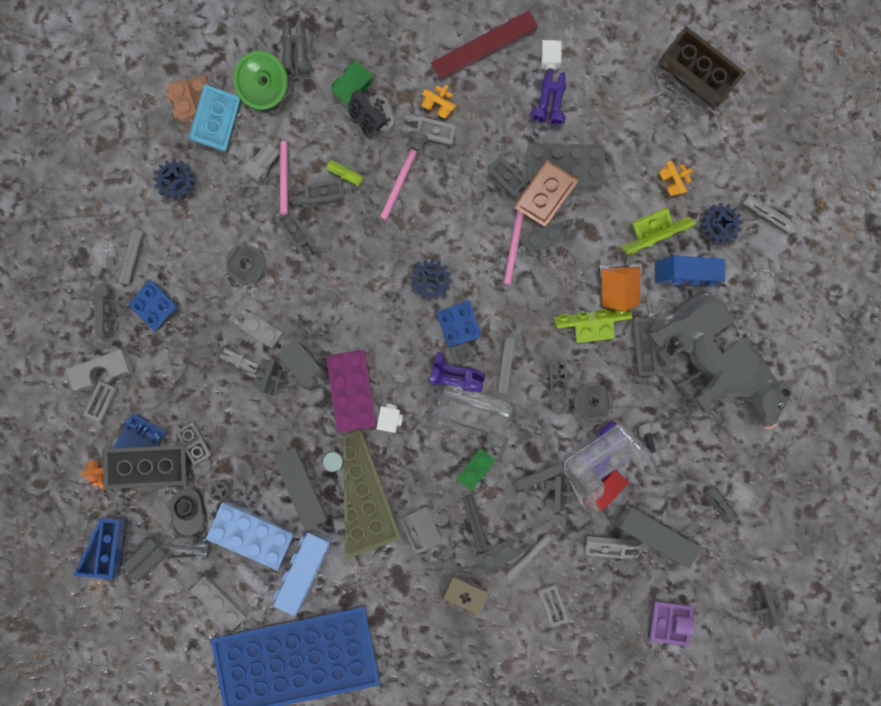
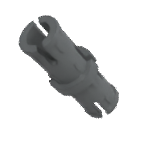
[705,485,739,524]

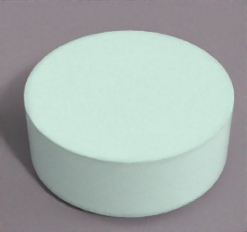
[323,452,343,472]

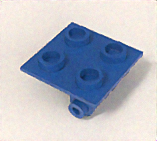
[128,279,178,332]
[436,300,482,348]
[114,413,166,448]

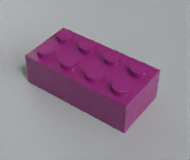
[326,350,377,432]

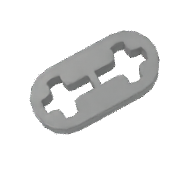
[371,95,394,132]

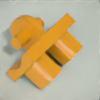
[421,84,457,118]
[659,160,694,196]

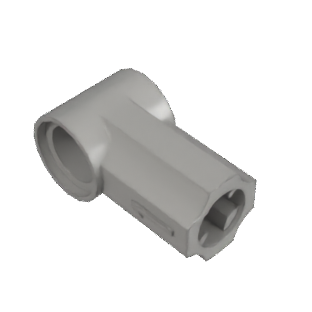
[243,142,280,182]

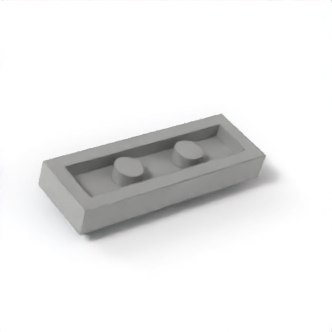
[190,575,246,632]

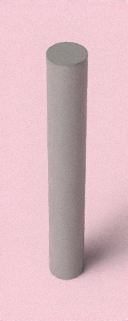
[505,534,552,580]

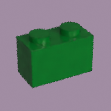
[331,61,374,107]
[456,448,496,491]

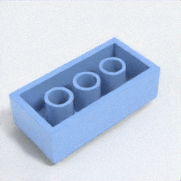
[206,501,296,571]
[273,530,333,616]

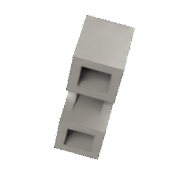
[66,348,133,392]

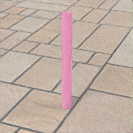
[280,141,288,215]
[380,149,417,220]
[503,210,524,285]

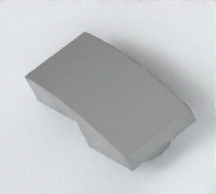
[176,422,211,465]

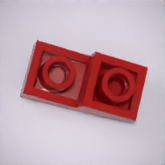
[587,469,628,512]

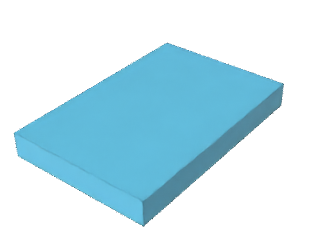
[188,84,240,152]

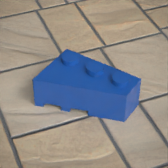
[655,255,725,287]
[73,516,126,580]

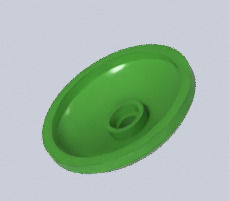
[233,51,288,109]

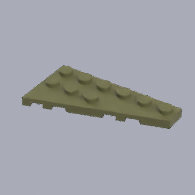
[343,429,401,560]

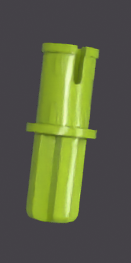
[326,160,364,187]

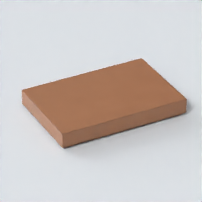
[514,159,578,227]

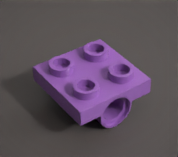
[649,601,695,646]

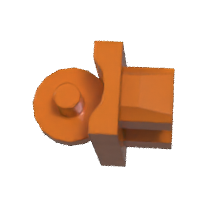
[82,460,107,491]

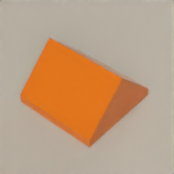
[602,267,640,311]

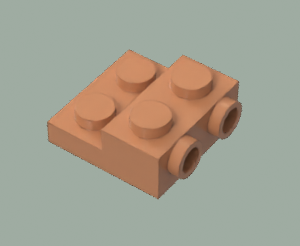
[166,75,209,124]

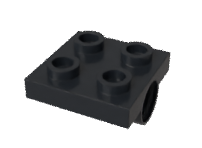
[348,90,388,139]

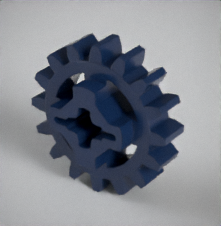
[153,159,196,201]
[700,203,743,245]
[410,259,452,301]

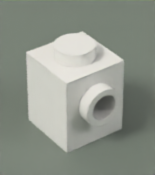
[376,404,403,433]

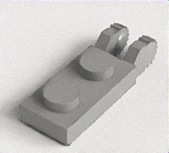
[401,115,456,145]
[229,306,283,349]
[585,536,642,559]

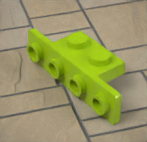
[620,207,696,255]
[554,309,632,343]

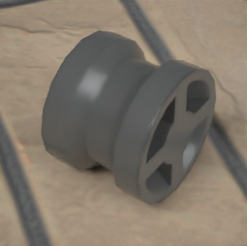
[406,131,428,153]
[209,481,231,501]

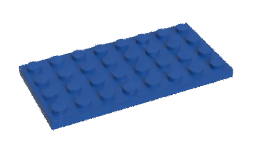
[211,606,380,706]

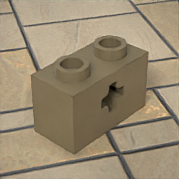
[443,575,489,616]

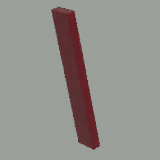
[431,10,538,80]

